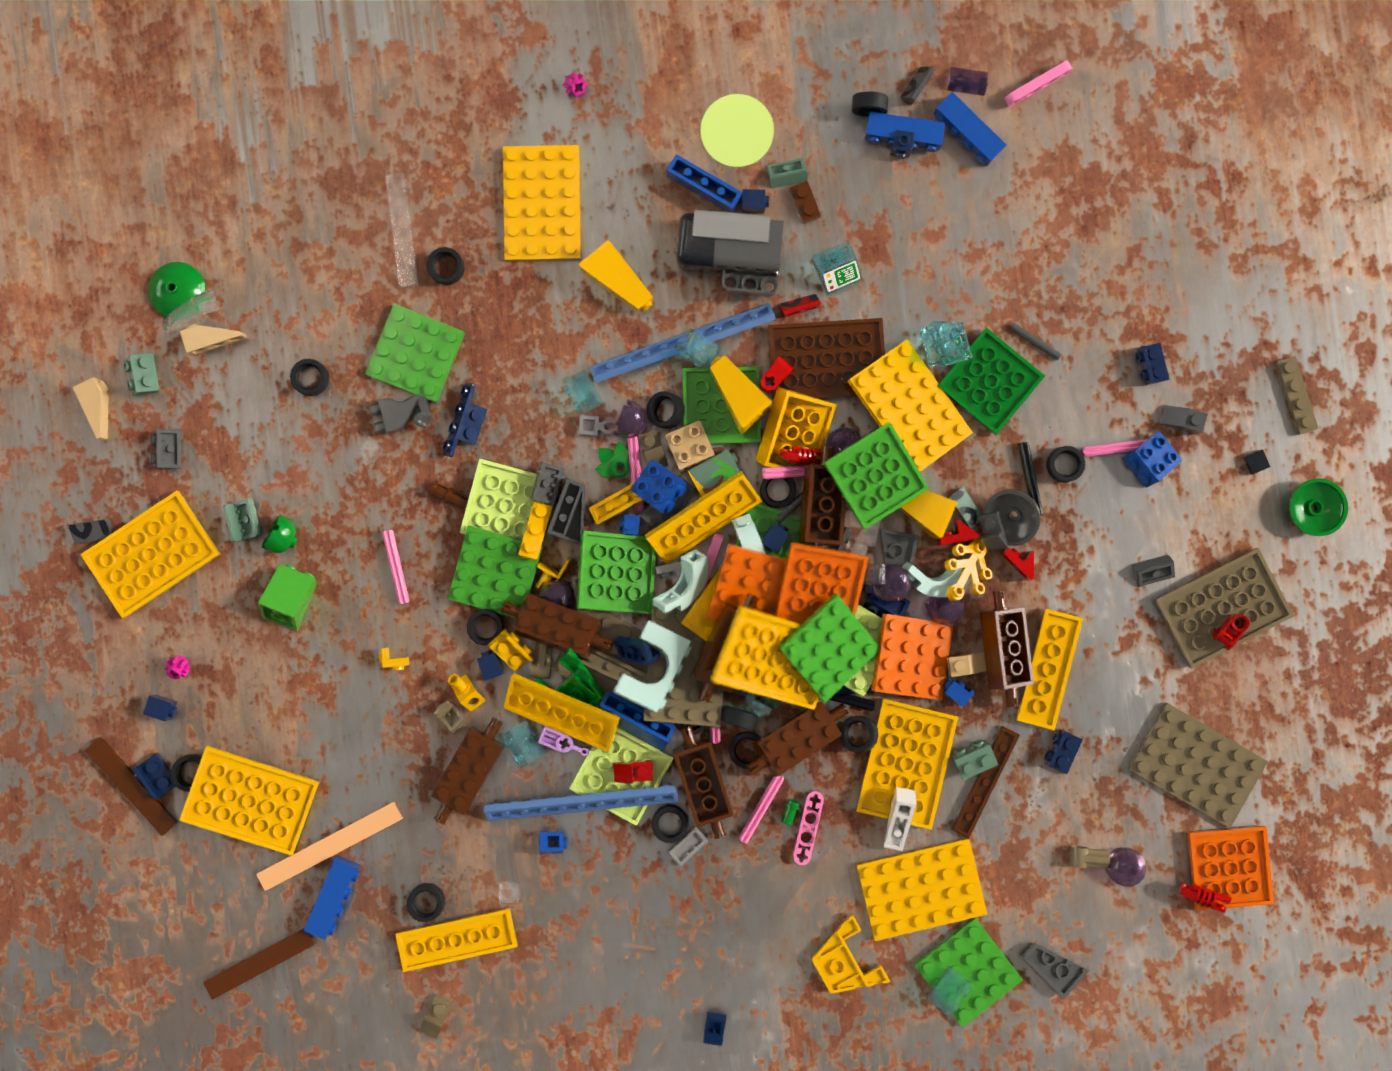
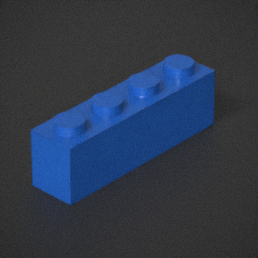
[933,92,1007,166]
[864,112,945,152]
[666,154,742,213]
[598,690,676,751]
[304,856,360,940]

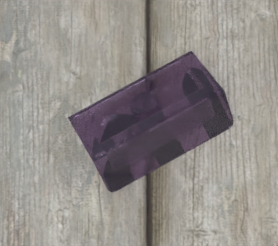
[948,67,988,96]

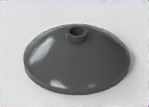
[983,489,1041,546]

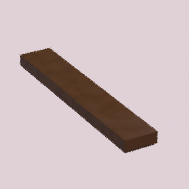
[951,726,1020,838]
[85,737,178,836]
[203,928,316,1000]

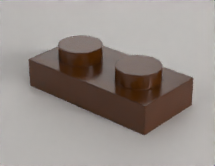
[790,181,821,224]

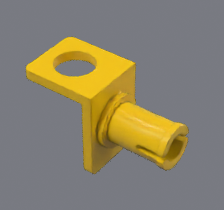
[535,557,572,592]
[448,674,485,712]

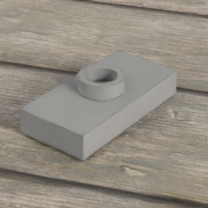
[667,826,709,867]

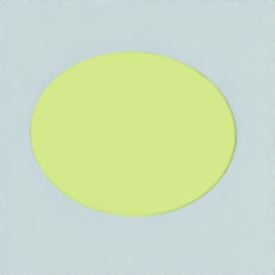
[700,94,774,167]

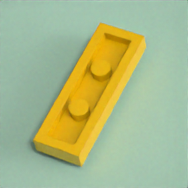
[589,482,644,525]
[518,501,553,562]

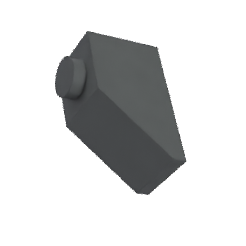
[1159,405,1208,434]

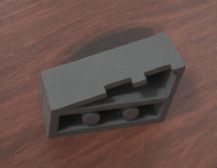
[546,478,585,545]

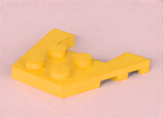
[811,914,890,994]

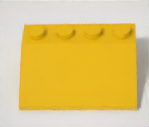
[755,387,837,468]

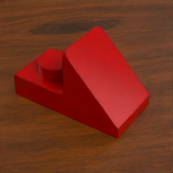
[937,519,979,545]
[1000,548,1034,581]
[613,760,653,784]

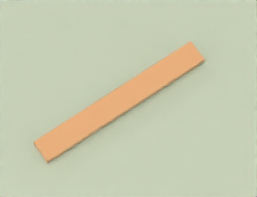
[256,801,403,891]

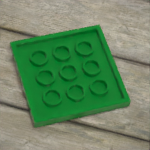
[938,327,1045,435]

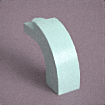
[732,514,765,553]
[653,549,708,613]
[902,562,971,597]

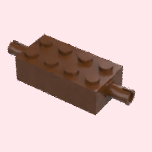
[799,446,846,548]
[980,590,1034,707]
[501,593,614,661]
[693,593,759,703]
[746,702,849,776]
[431,717,506,824]
[673,725,734,839]

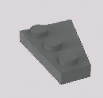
[639,475,694,529]
[880,528,919,592]
[1021,943,1089,999]

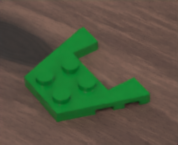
[534,648,605,706]

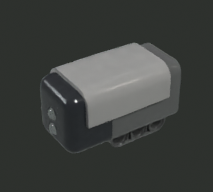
[674,210,784,297]

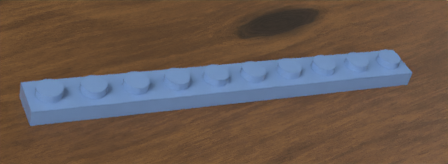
[590,303,776,383]
[484,785,678,821]

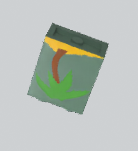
[687,449,747,497]

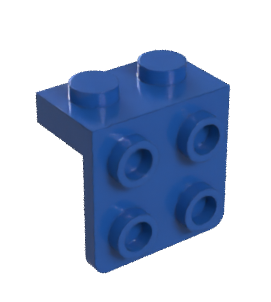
[1123,432,1182,488]
[631,460,687,515]

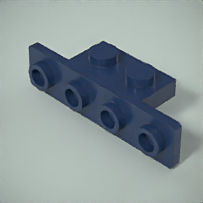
[442,383,487,457]

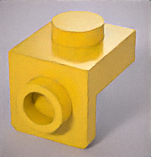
[379,647,410,670]

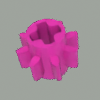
[562,71,588,97]
[164,656,190,679]

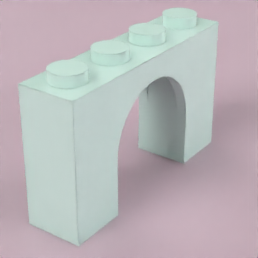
[613,621,692,713]

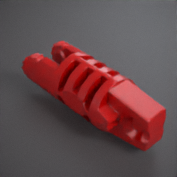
[779,446,822,465]
[1179,883,1232,913]

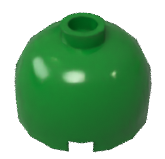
[261,514,298,553]

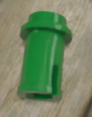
[781,799,800,825]

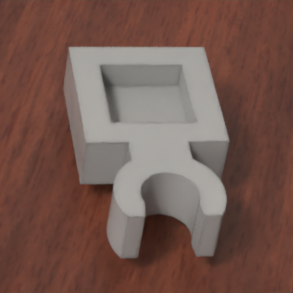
[579,415,613,436]

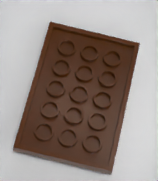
[768,318,885,400]

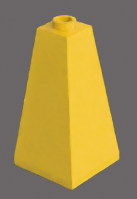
[578,240,654,312]
[710,355,772,434]
[898,490,957,539]

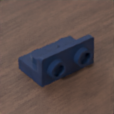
[1135,343,1170,386]
[863,582,910,618]
[614,636,660,665]
[1044,729,1083,774]
[133,753,176,800]

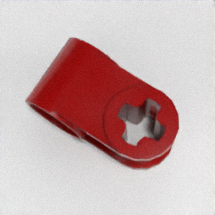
[760,356,794,393]
[1212,613,1250,650]

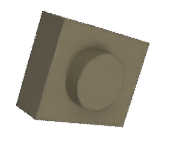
[434,700,468,734]

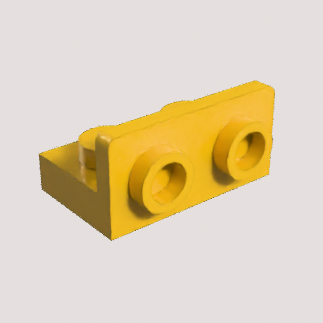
[488,629,534,671]

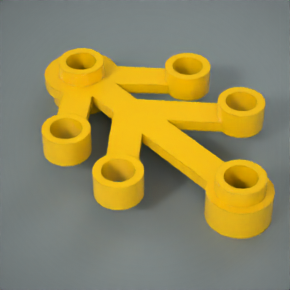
[945,539,992,601]

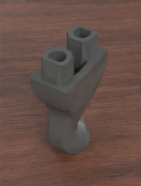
[369,395,431,434]

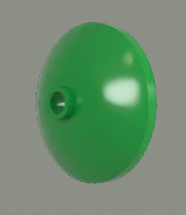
[148,262,206,319]
[1289,478,1348,536]

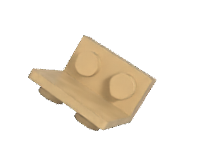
[665,421,715,474]

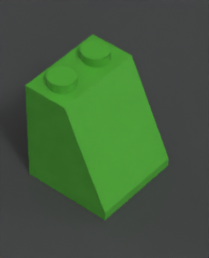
[258,564,317,631]

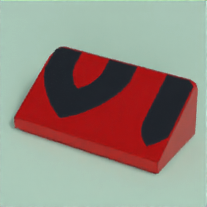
[780,294,821,318]

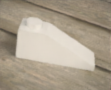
[884,787,916,851]

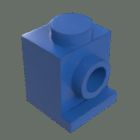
[620,514,641,536]
[943,678,975,707]
[539,832,567,855]

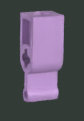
[538,726,590,756]

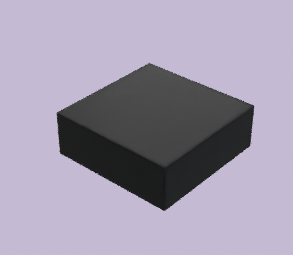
[1243,449,1271,475]

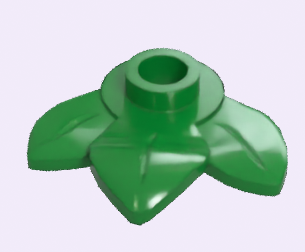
[595,442,630,478]

